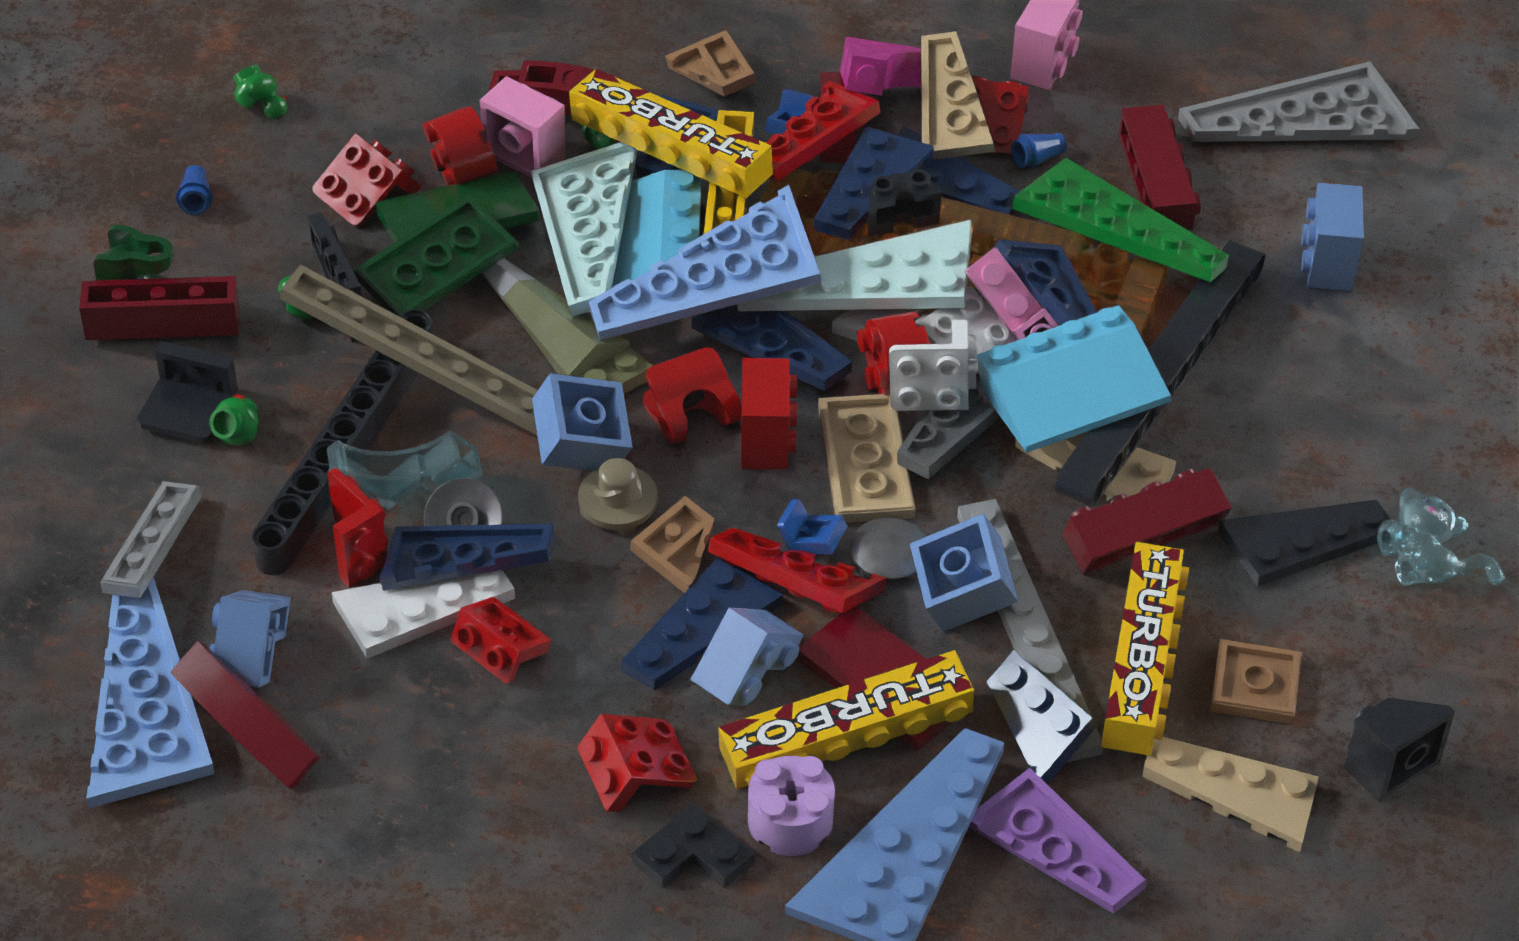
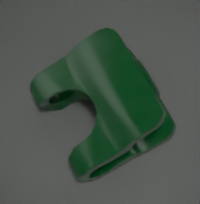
[93,224,174,281]

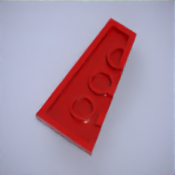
[766,81,881,182]
[708,528,887,613]

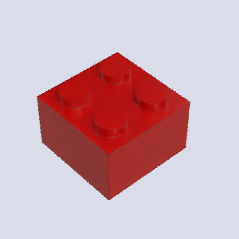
[741,358,797,469]

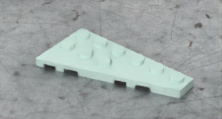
[531,142,638,317]
[737,220,972,311]

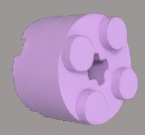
[748,756,835,856]

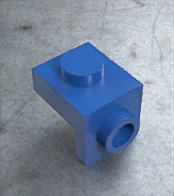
[765,89,816,134]
[777,499,848,554]

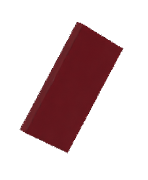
[797,606,974,751]

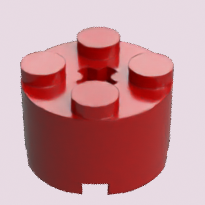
[422,106,497,186]
[857,312,930,395]

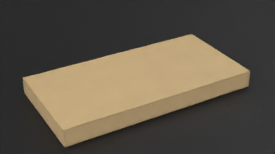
[818,394,915,523]

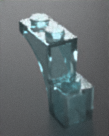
[327,430,483,510]

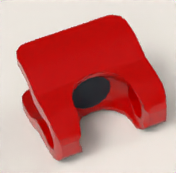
[643,347,741,445]

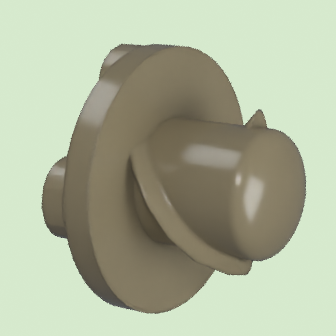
[578,458,658,534]

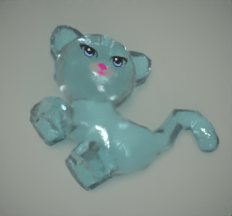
[1377,488,1504,586]

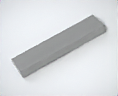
[100,481,202,598]

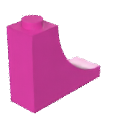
[840,37,922,96]

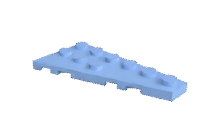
[86,577,215,808]

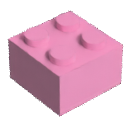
[1010,0,1083,90]
[480,76,566,179]

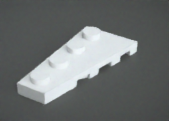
[332,570,515,659]

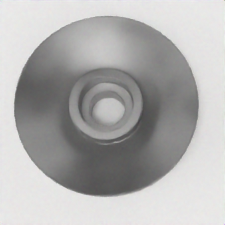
[424,478,503,526]

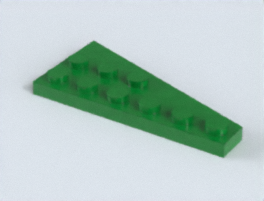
[1012,158,1229,282]

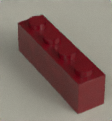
[1118,104,1201,230]
[79,276,240,340]
[1062,467,1232,575]

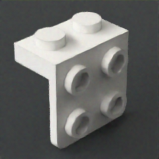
[915,286,1017,374]
[889,320,976,411]

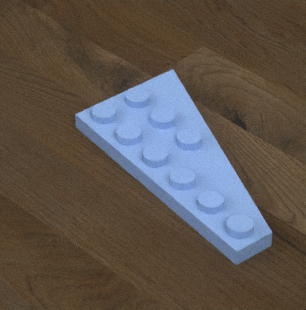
[589,185,821,340]

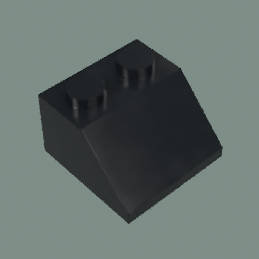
[1344,698,1455,801]

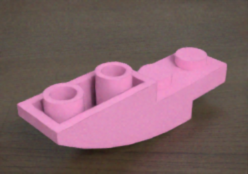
[964,248,1058,340]

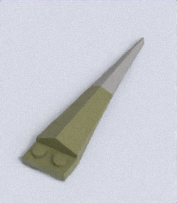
[481,259,653,394]

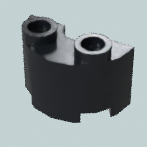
[867,170,942,237]

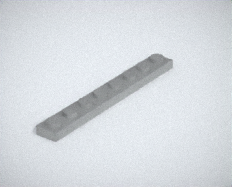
[957,499,1103,763]

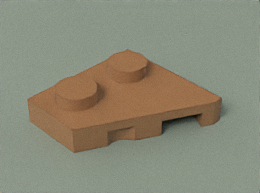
[665,30,756,97]
[630,496,715,593]

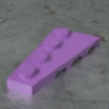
[968,768,1146,914]

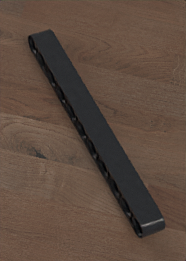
[1055,240,1266,507]

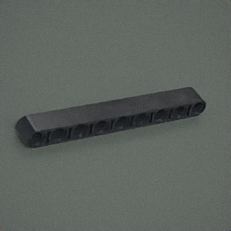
[252,309,433,575]

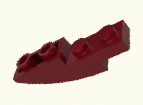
[488,60,634,115]

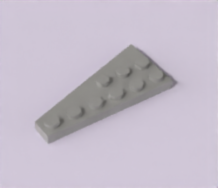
[1178,61,1420,142]

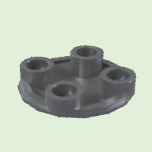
[850,517,926,580]

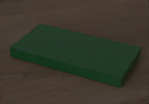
[375,171,539,243]
[354,194,518,316]

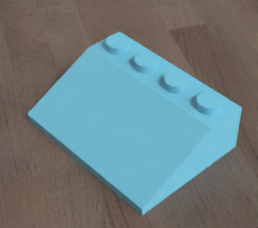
[612,170,701,287]
[976,305,1172,453]

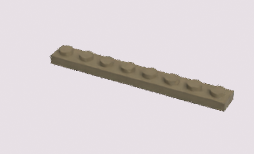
[279,264,538,435]

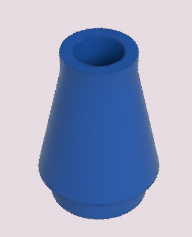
[1011,133,1067,169]
[176,165,213,215]

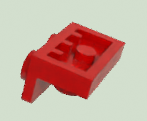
[451,596,551,684]

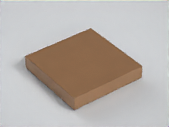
[1210,639,1302,725]

